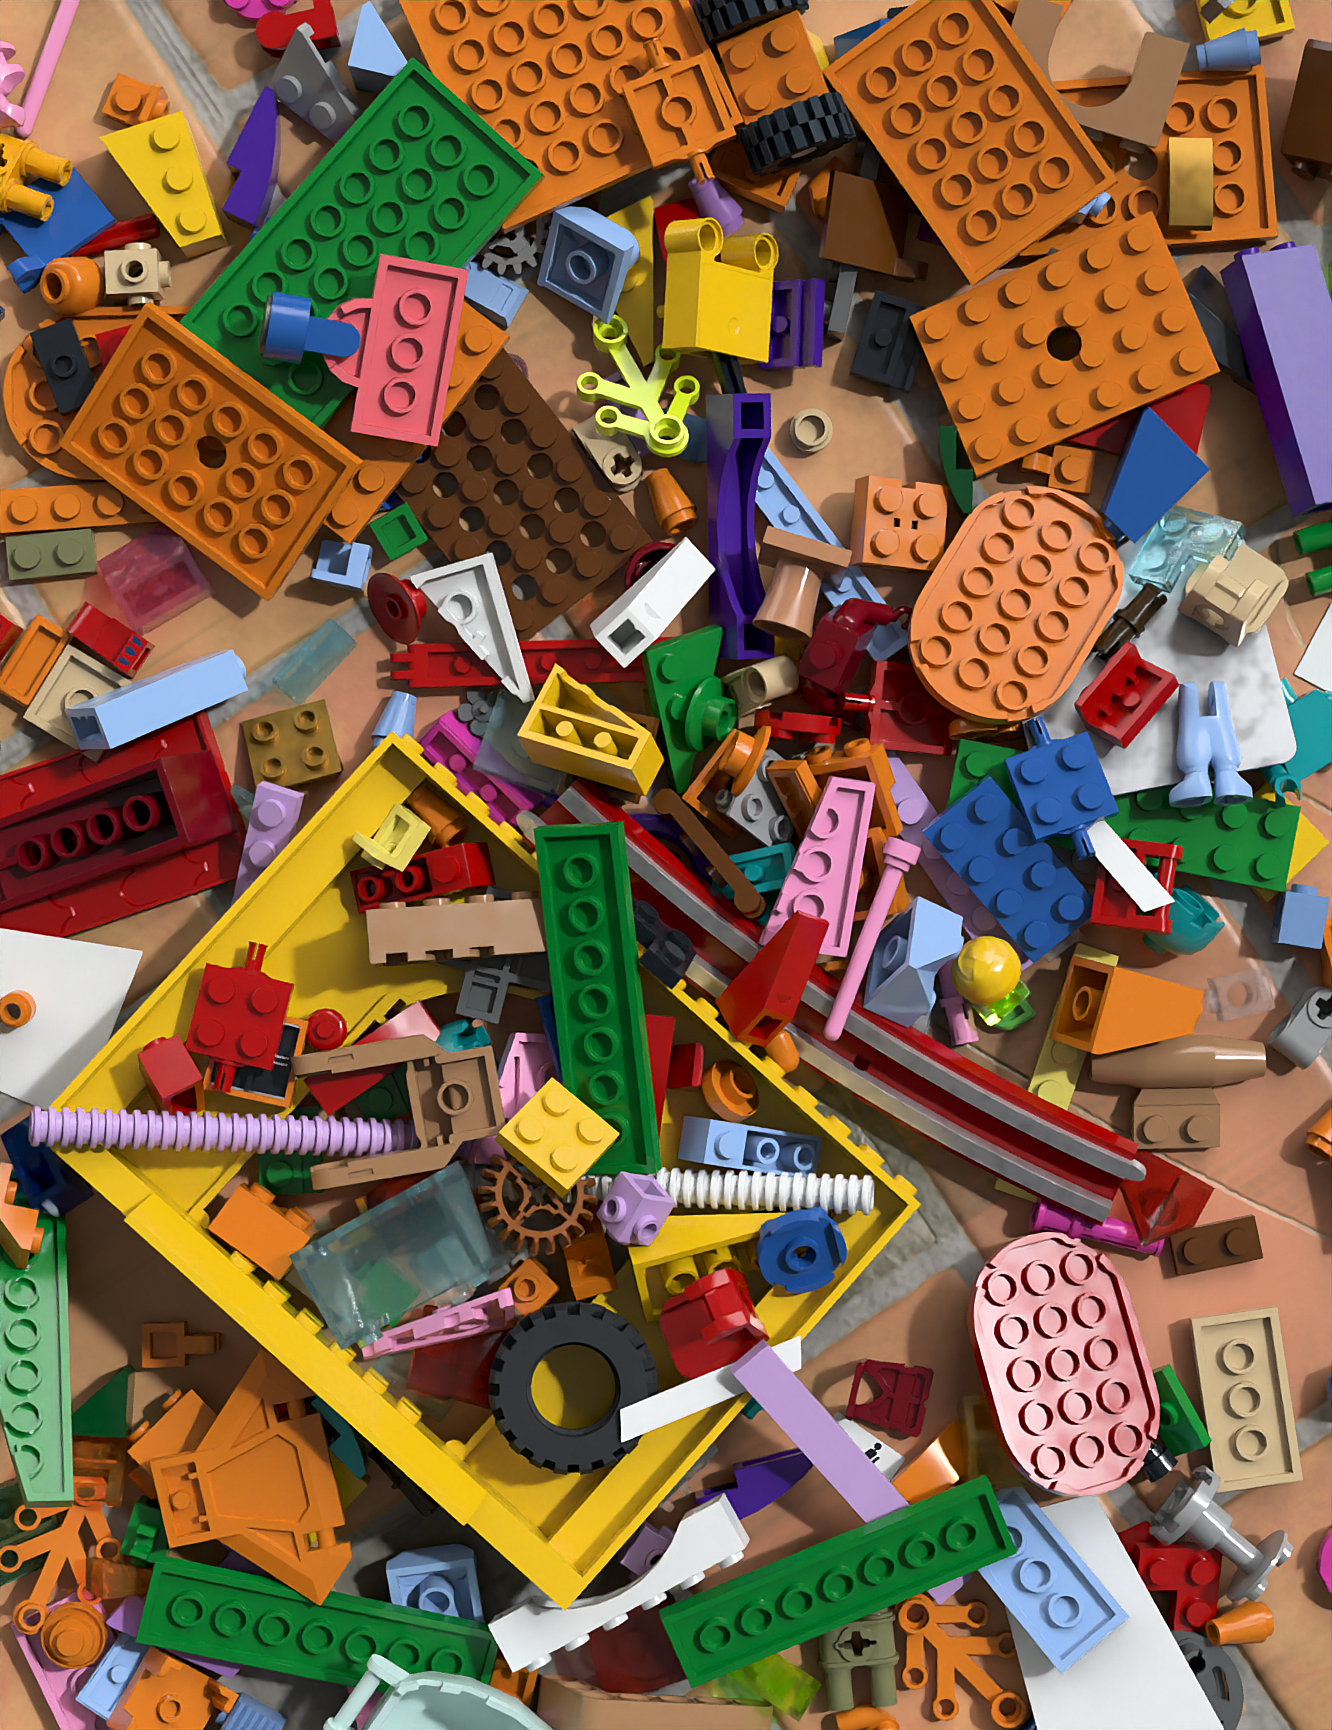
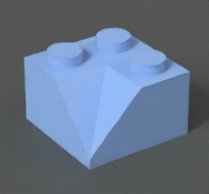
[863,896,964,1028]

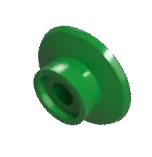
[685,676,738,752]

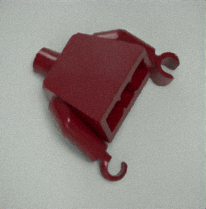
[796,598,912,731]

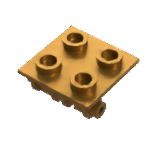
[242,699,344,789]

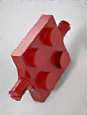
[839,660,960,756]
[185,941,295,1093]

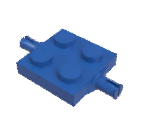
[1004,716,1119,860]

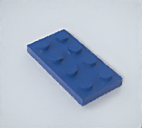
[921,774,1094,964]

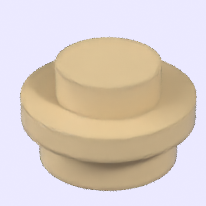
[790,409,833,452]

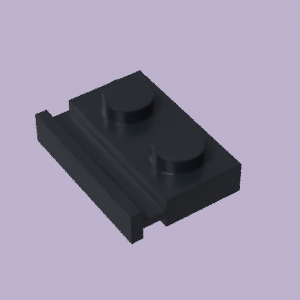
[849,290,927,394]

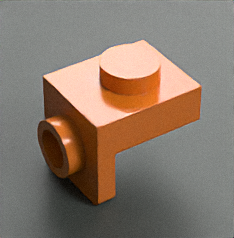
[498,1257,559,1316]

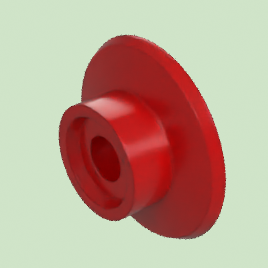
[367,573,427,645]

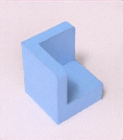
[310,540,374,593]

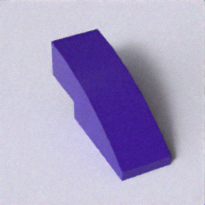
[222,86,281,231]
[695,1447,814,1520]

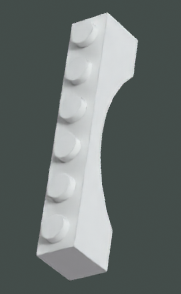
[488,1493,750,1673]

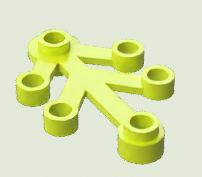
[576,315,700,457]

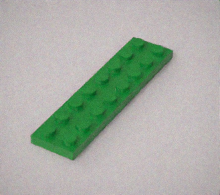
[945,739,1301,892]
[533,821,662,1174]
[659,1474,1017,1688]
[136,1554,499,1693]

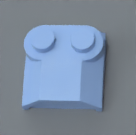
[537,206,640,324]
[386,1544,485,1623]

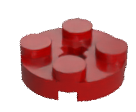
[753,709,842,744]

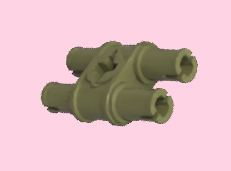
[817,1607,900,1711]

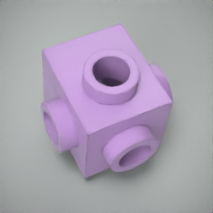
[596,1172,675,1246]
[618,1520,676,1587]

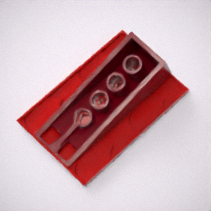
[0,709,247,938]

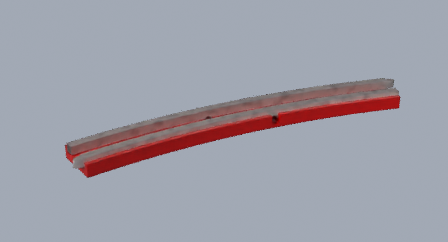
[516,776,1146,1226]

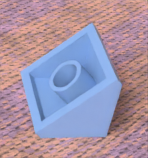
[348,1,408,94]

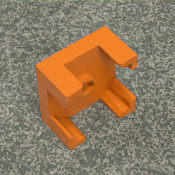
[106,1645,239,1730]

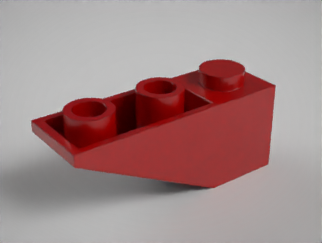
[350,842,496,914]
[715,910,830,1048]

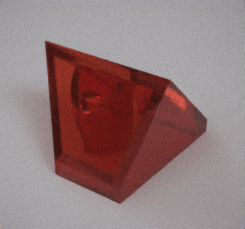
[1119,1149,1215,1247]

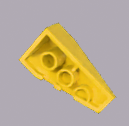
[626,1212,809,1323]

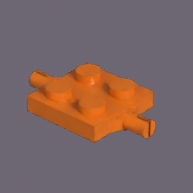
[622,38,736,185]

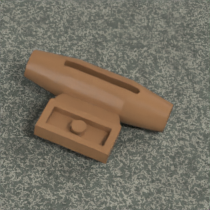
[1087,1035,1266,1149]

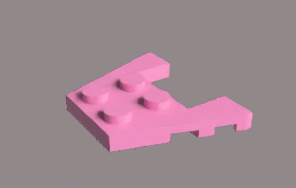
[468,1033,563,1165]

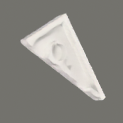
[410,553,535,703]

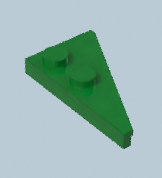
[641,624,723,795]

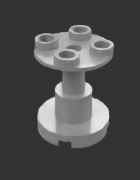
[1149,1465,1294,1602]

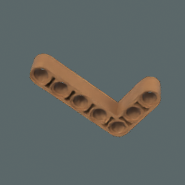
[536,1674,773,1730]

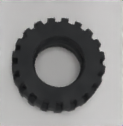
[488,1301,658,1475]

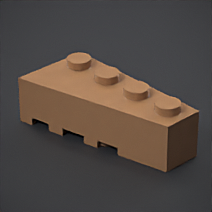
[366,891,548,967]

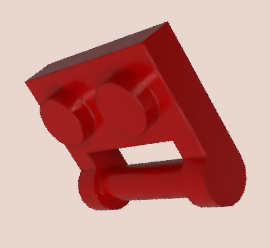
[1090,838,1183,935]

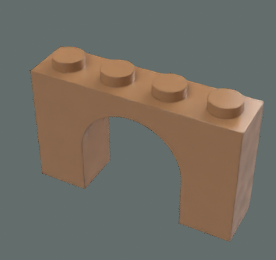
[1010,0,1190,154]

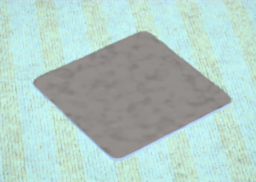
[1022,520,1297,796]

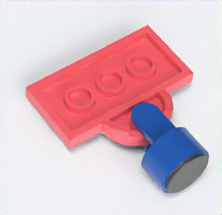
[258,253,468,447]

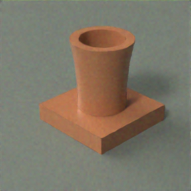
[752,525,853,642]

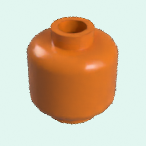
[40,257,105,314]

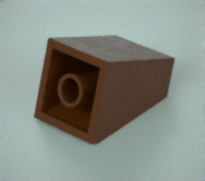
[1280,39,1332,183]

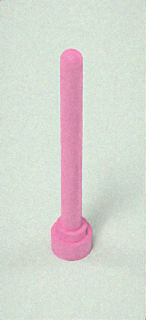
[14,0,80,138]
[823,836,921,1041]

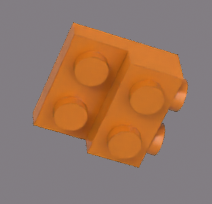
[803,738,903,838]

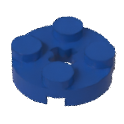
[756,1207,847,1293]

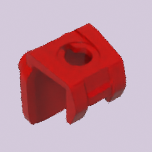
[659,1268,770,1381]

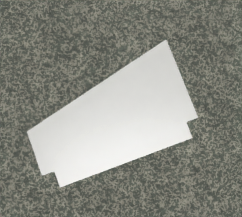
[0,928,143,1110]
[1004,1495,1224,1730]

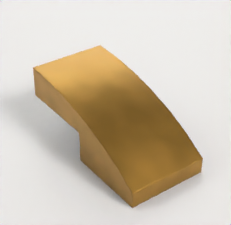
[1166,137,1214,231]

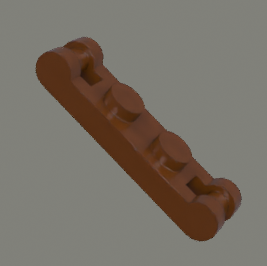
[653,789,767,921]

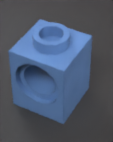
[1270,884,1329,949]

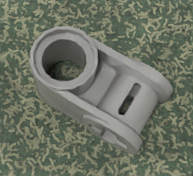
[1267,986,1332,1070]

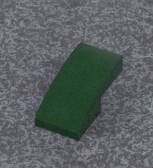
[937,426,973,518]

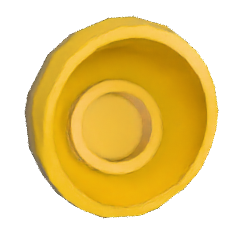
[951,936,1021,1004]

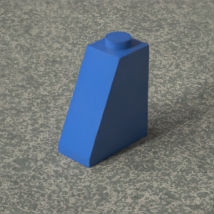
[1099,405,1210,544]

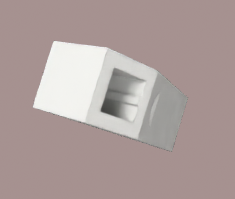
[590,537,715,668]

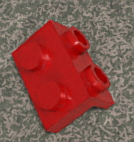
[1074,642,1179,749]

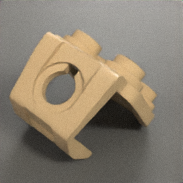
[1177,539,1289,648]

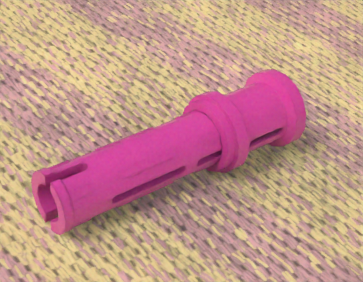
[1029,1197,1165,1257]

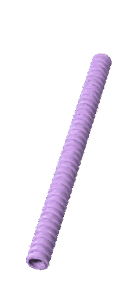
[28,1106,475,1160]

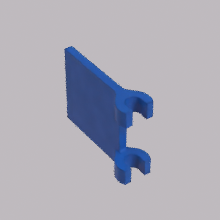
[0,167,117,294]

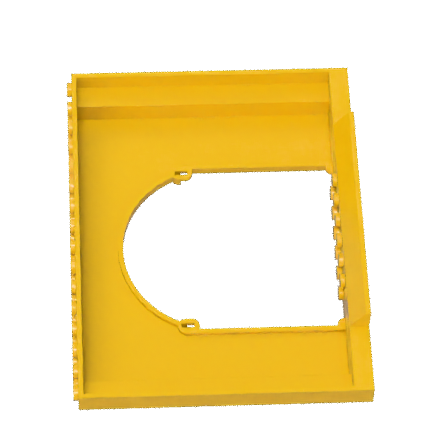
[44,731,921,1611]

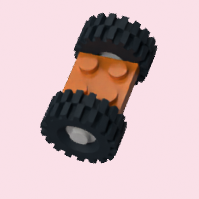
[691,0,856,176]

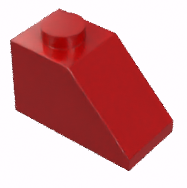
[137,1034,206,1116]

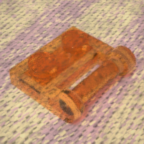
[72,1433,132,1507]

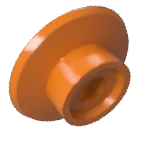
[719,726,771,798]

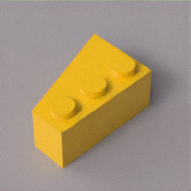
[99,111,228,259]
[517,664,664,796]

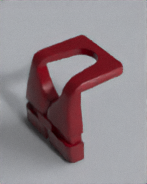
[845,1358,934,1438]

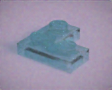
[1128,505,1247,593]

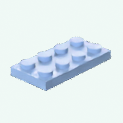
[978,1478,1130,1674]

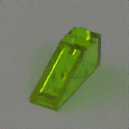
[728,1653,822,1722]

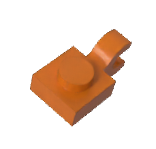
[1017,444,1097,496]
[141,1321,220,1368]

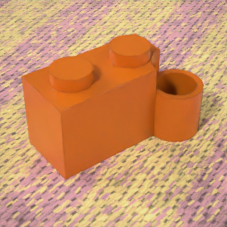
[127,1389,218,1501]

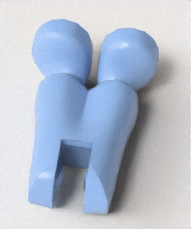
[1169,681,1253,808]

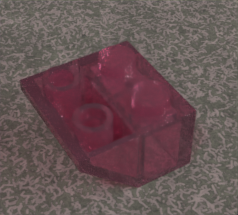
[97,523,216,636]

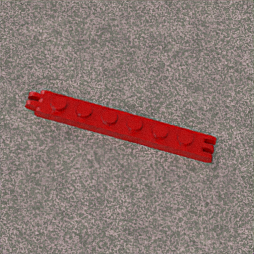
[390,637,674,689]

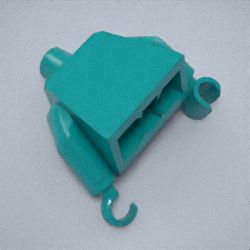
[1259,677,1332,807]

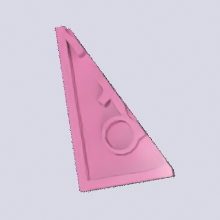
[360,1288,515,1360]

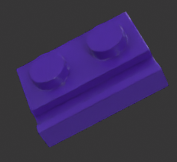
[759,278,825,372]

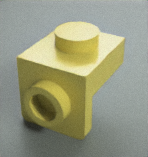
[352,803,431,872]

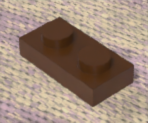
[1167,1214,1263,1276]

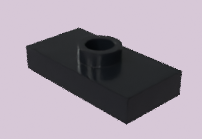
[30,318,96,416]

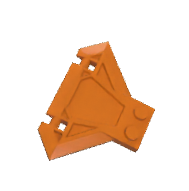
[150,1347,353,1606]

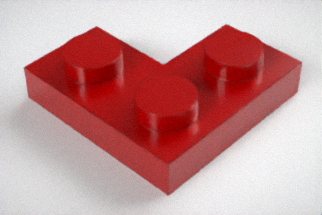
[1132,1542,1223,1632]

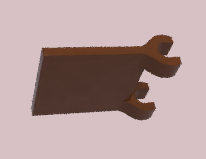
[819,171,929,283]

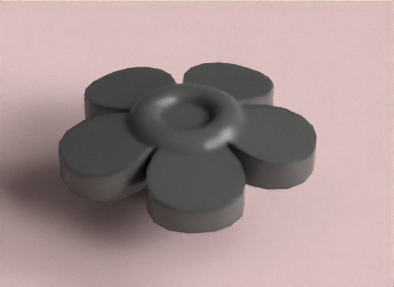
[457,687,507,736]

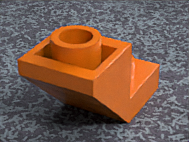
[0,1162,44,1269]

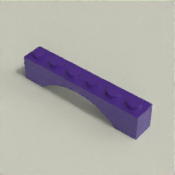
[706,393,774,660]

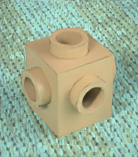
[104,243,172,307]

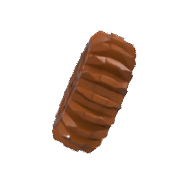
[477,1148,597,1256]

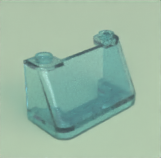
[289,1161,495,1350]

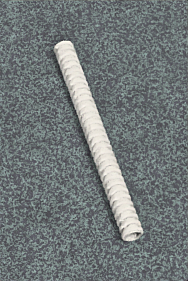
[439,1160,874,1215]

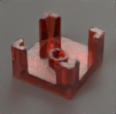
[587,1591,687,1694]

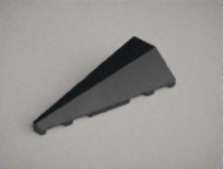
[1186,265,1256,395]

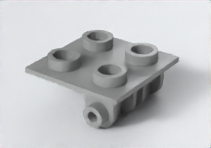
[714,746,795,847]

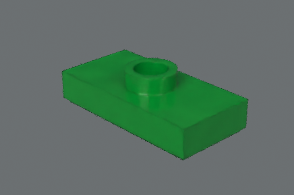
[1152,1364,1212,1457]

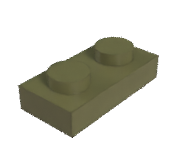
[5,528,98,582]

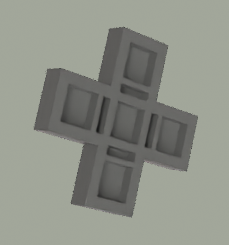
[435,886,552,1024]

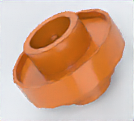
[701,1058,759,1122]
[41,1601,108,1669]

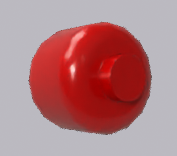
[305,1008,348,1051]

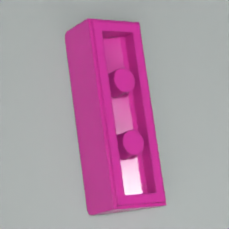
[418,710,543,829]

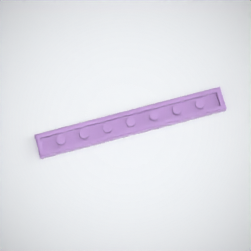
[729,1339,973,1605]

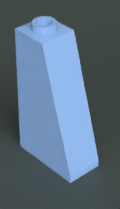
[64,649,248,750]

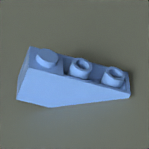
[677,1115,822,1177]

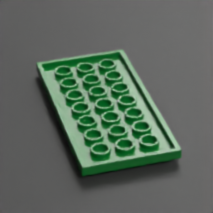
[180,57,545,430]

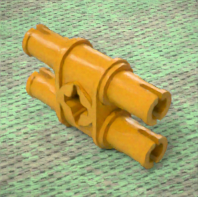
[0,130,73,222]

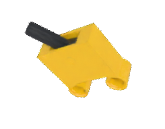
[656,218,779,394]

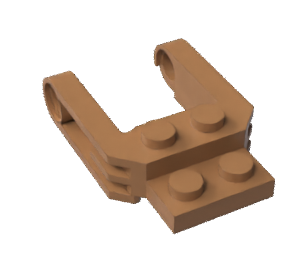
[290,1033,506,1190]

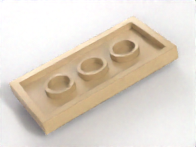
[1189,1305,1303,1493]

